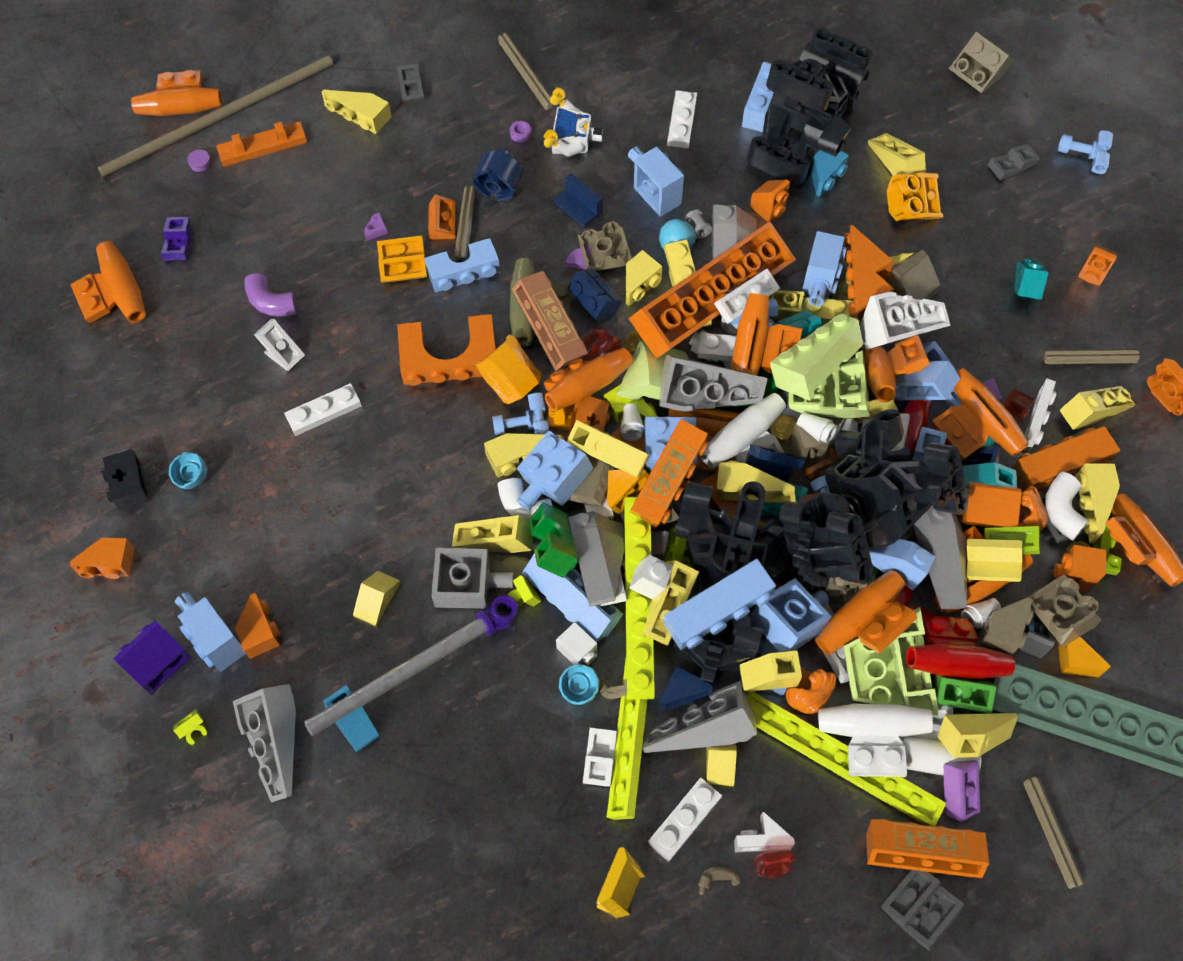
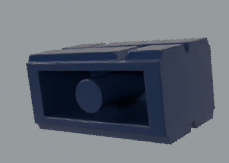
[568,269,622,320]

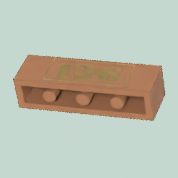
[512,271,588,371]

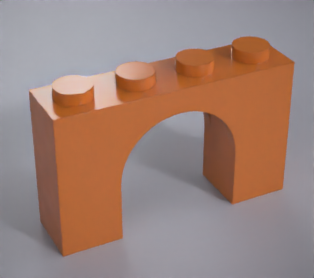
[397,314,496,386]

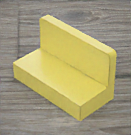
[966,539,1022,582]

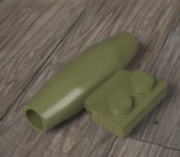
[509,258,571,347]

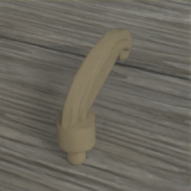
[598,677,627,699]
[698,867,740,895]

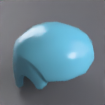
[659,219,696,249]
[169,451,208,489]
[559,664,600,705]

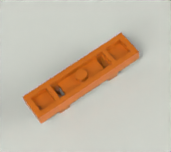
[216,121,307,167]

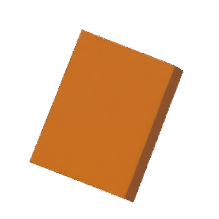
[958,482,1022,528]

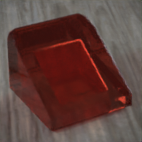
[1003,388,1036,419]

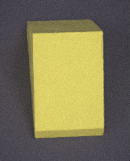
[353,571,401,626]
[706,743,737,786]

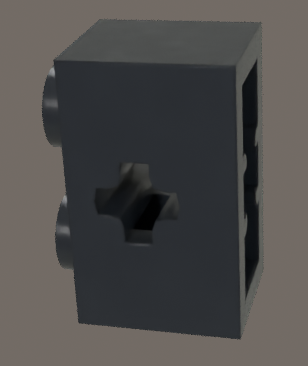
[101,449,149,510]

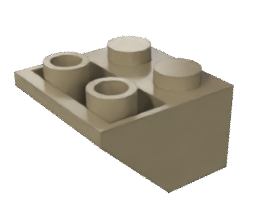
[949,32,1016,93]
[789,417,844,471]
[977,597,1034,657]

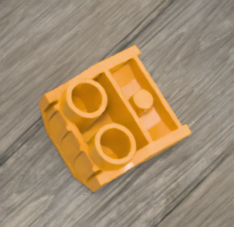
[887,173,943,221]
[475,335,542,404]

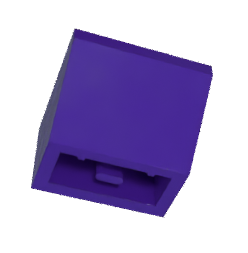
[113,620,191,695]

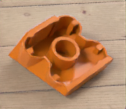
[1147,358,1183,416]

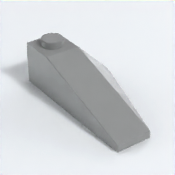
[711,205,757,260]
[659,354,768,412]
[913,506,967,609]
[568,511,625,607]
[643,681,757,753]
[233,684,296,802]

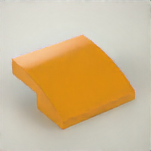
[377,236,427,283]

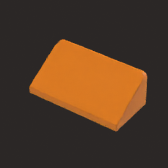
[428,194,456,240]

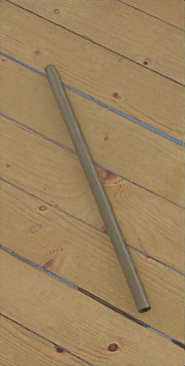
[97,55,333,177]

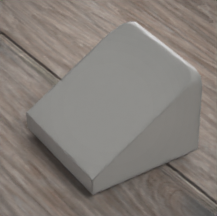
[651,531,670,561]

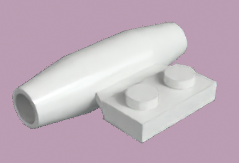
[700,393,786,469]
[819,704,933,777]
[900,705,981,776]

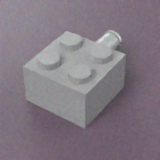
[431,548,514,609]

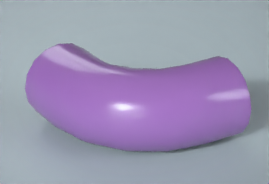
[244,273,297,316]

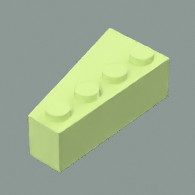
[770,314,863,401]

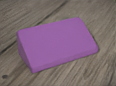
[943,760,980,822]

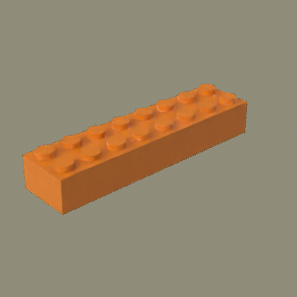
[629,221,796,359]

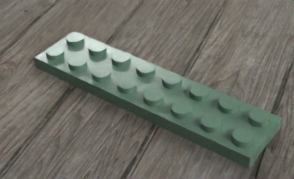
[992,664,1183,777]

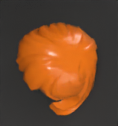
[1018,486,1048,531]
[785,667,836,714]

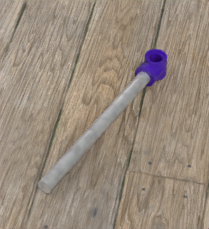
[304,595,518,736]

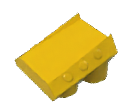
[597,847,645,918]

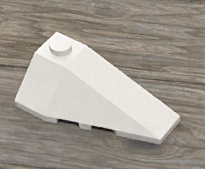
[860,292,951,350]

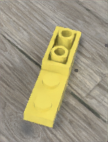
[664,240,712,327]
[769,290,852,326]

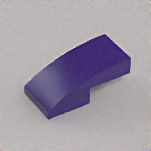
[161,217,190,261]

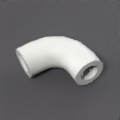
[1045,472,1089,541]
[498,478,553,523]

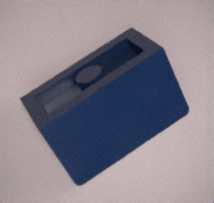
[553,173,603,227]
[745,444,805,482]

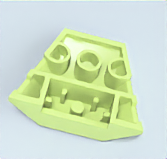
[615,340,689,401]
[789,351,870,418]
[843,607,940,716]

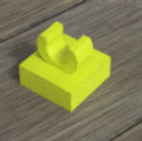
[507,575,542,607]
[173,709,207,745]

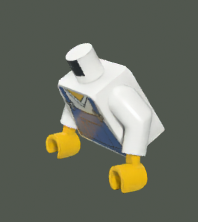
[543,88,603,157]

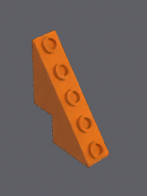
[844,225,894,324]

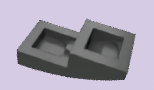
[397,63,424,102]
[988,144,1040,180]

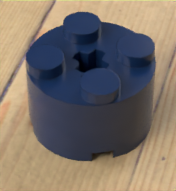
[472,148,524,201]

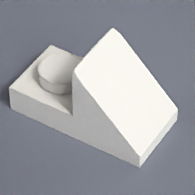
[254,319,305,371]
[734,812,795,852]

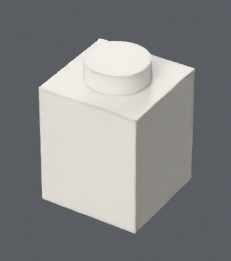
[629,555,673,599]
[556,622,597,666]

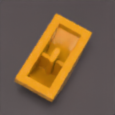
[607,469,649,515]
[1058,637,1111,678]

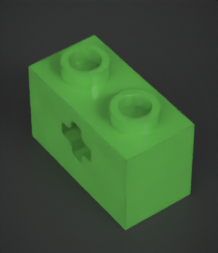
[932,675,997,713]

